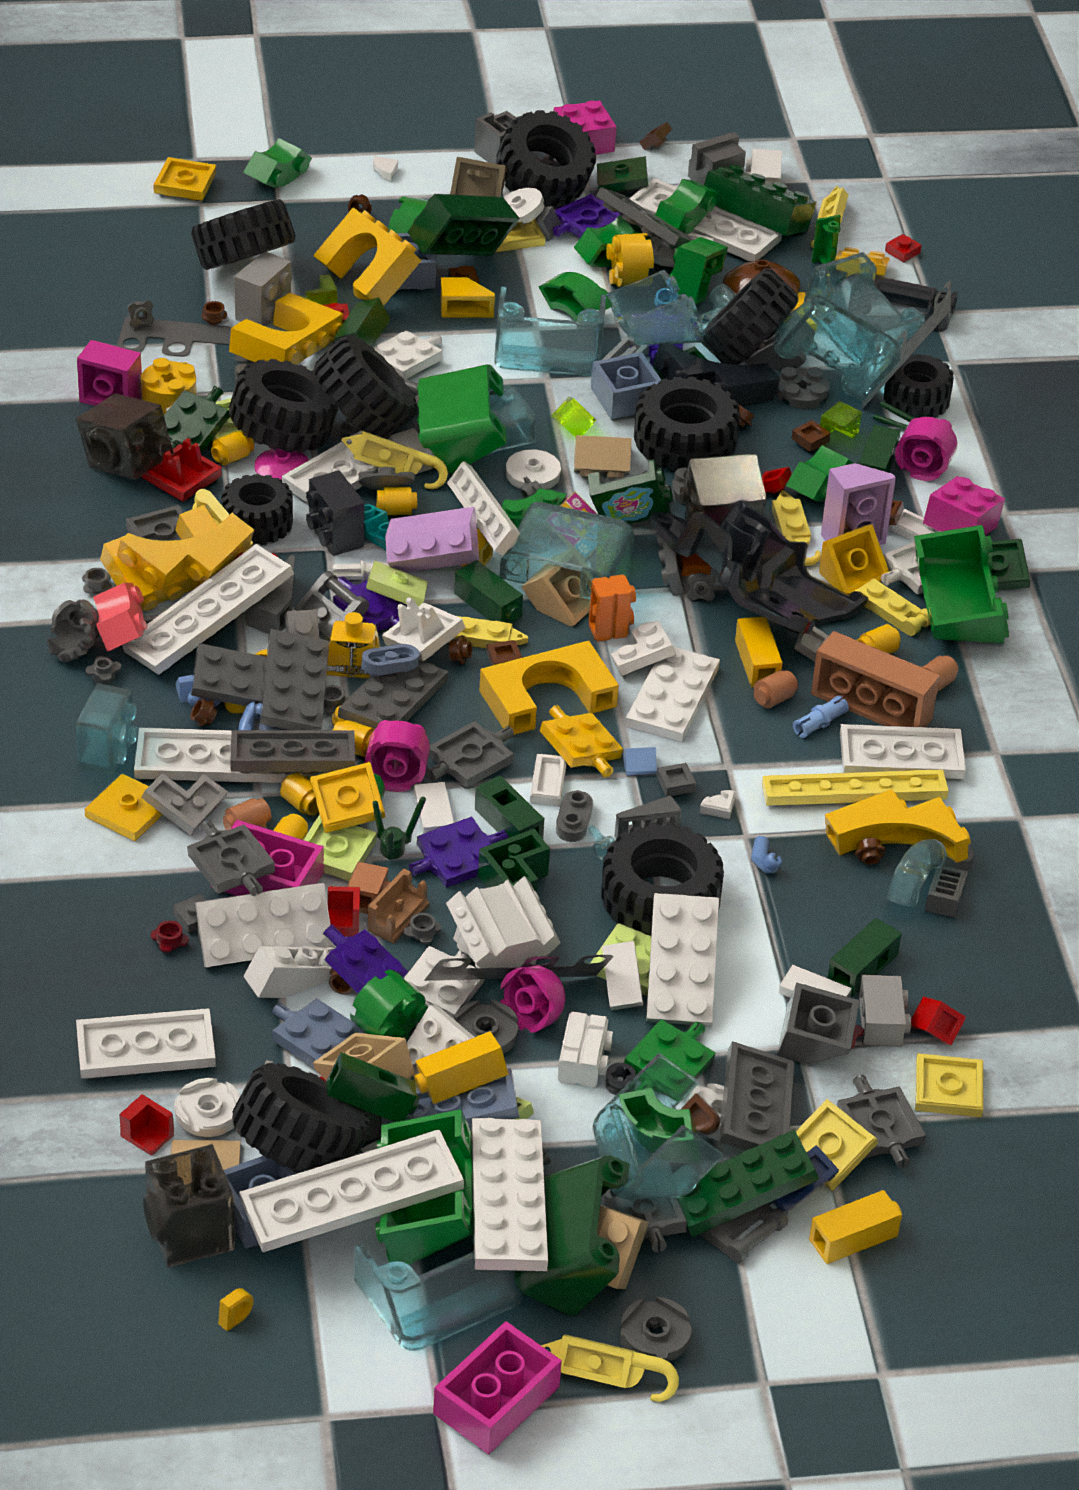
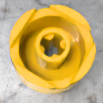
[606,233,654,287]
[141,358,197,420]

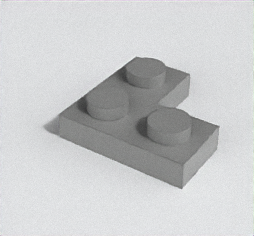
[141,773,228,835]

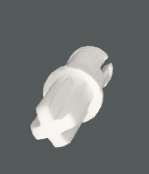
[332,560,389,583]

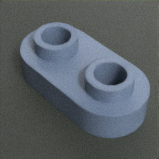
[361,644,420,677]

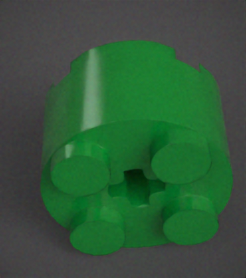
[350,970,428,1042]

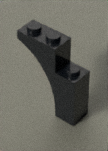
[653,342,781,405]

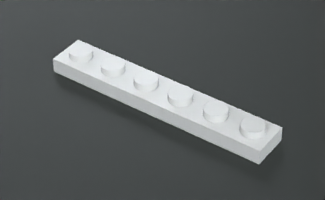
[447,461,520,556]

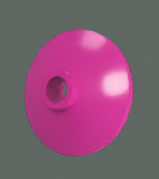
[254,449,309,480]

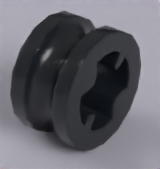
[605,1063,636,1096]

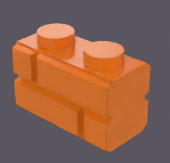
[589,574,636,642]

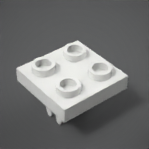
[382,597,465,661]
[407,1005,474,1075]

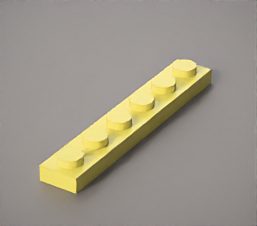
[762,770,949,806]

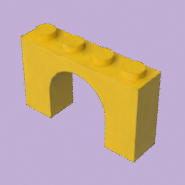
[313,208,422,306]
[229,293,343,365]
[100,505,217,611]
[479,640,619,735]

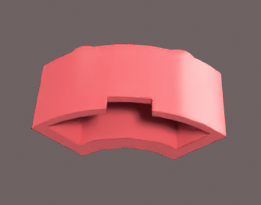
[93,583,147,652]

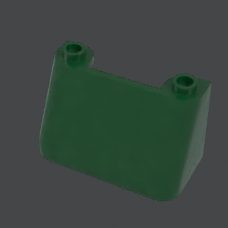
[515,1155,630,1317]

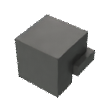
[474,111,516,164]
[688,132,746,185]

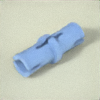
[793,695,849,738]

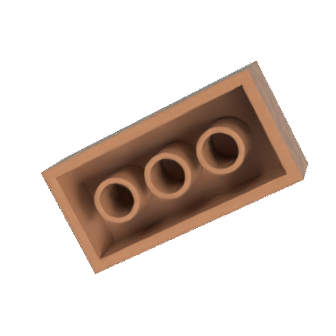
[811,631,940,728]

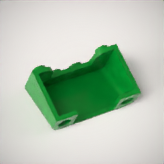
[417,364,507,474]
[914,525,1009,644]
[375,1109,473,1270]

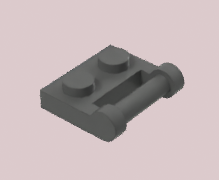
[294,571,369,638]
[700,1204,789,1263]

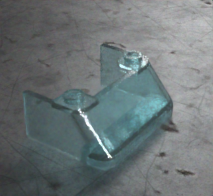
[494,287,607,376]
[592,1053,724,1200]
[354,1212,524,1351]

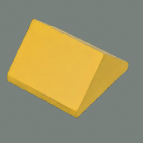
[819,524,889,594]

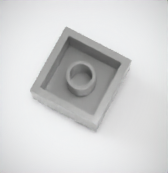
[235,251,292,326]

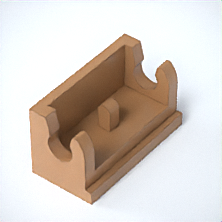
[367,869,430,944]

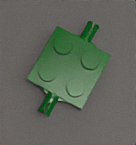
[624,1019,716,1101]

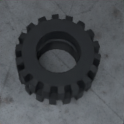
[883,354,954,418]
[222,474,293,545]

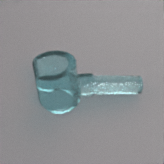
[588,825,614,860]

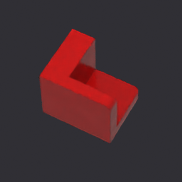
[328,886,360,937]
[911,996,966,1046]
[119,1094,174,1155]

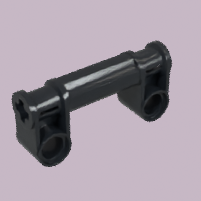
[849,271,958,332]

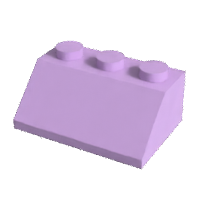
[821,463,896,545]
[385,507,479,573]

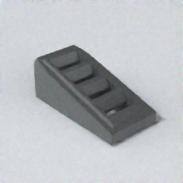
[614,795,682,838]
[925,864,968,918]

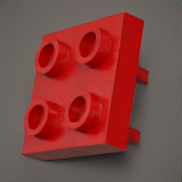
[142,438,222,502]

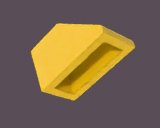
[440,277,495,318]

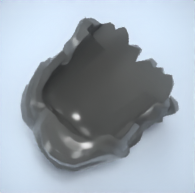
[47,599,100,663]

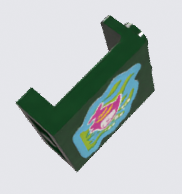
[588,459,674,530]

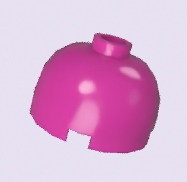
[500,965,566,1032]

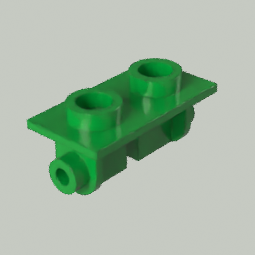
[811,215,841,269]

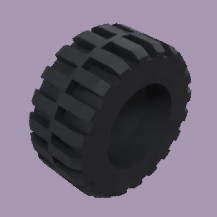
[496,110,596,208]
[191,199,296,270]
[700,268,799,365]
[314,335,417,439]
[229,359,338,453]
[634,377,740,472]
[601,823,724,936]
[232,1063,370,1173]

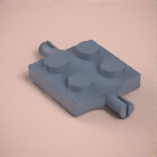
[272,998,366,1068]

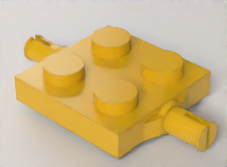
[540,705,623,778]

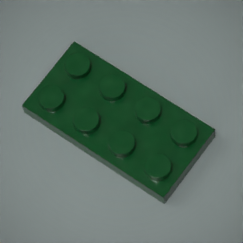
[671,1129,820,1237]

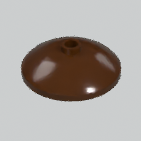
[723,260,800,297]

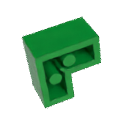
[667,237,728,305]

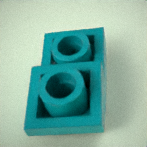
[364,504,390,550]

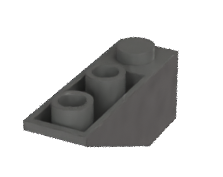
[245,554,295,634]

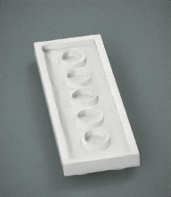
[630,178,782,262]
[122,544,294,675]
[134,728,321,783]
[472,1118,548,1271]
[240,1130,464,1252]

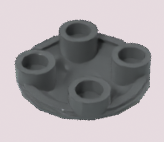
[358,467,415,490]

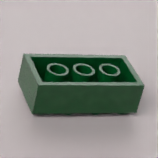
[704,165,817,236]
[407,194,520,256]

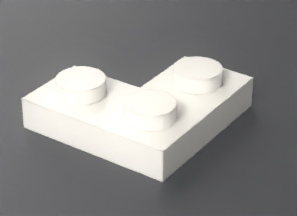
[611,620,676,676]

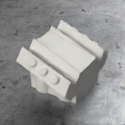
[446,876,561,968]

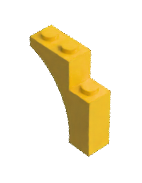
[117,513,254,591]
[825,789,971,863]

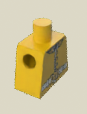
[326,612,380,678]

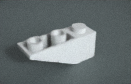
[244,946,335,998]

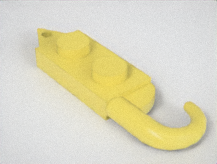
[810,186,849,248]
[341,431,448,490]
[772,490,821,566]
[449,616,528,648]
[541,1334,679,1402]

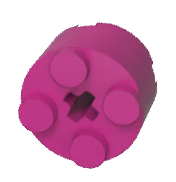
[895,417,958,481]
[365,720,430,792]

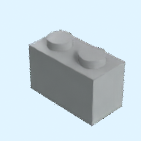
[859,975,911,1047]

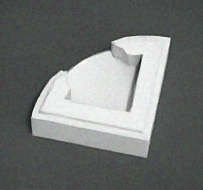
[373,156,398,181]
[699,790,736,819]

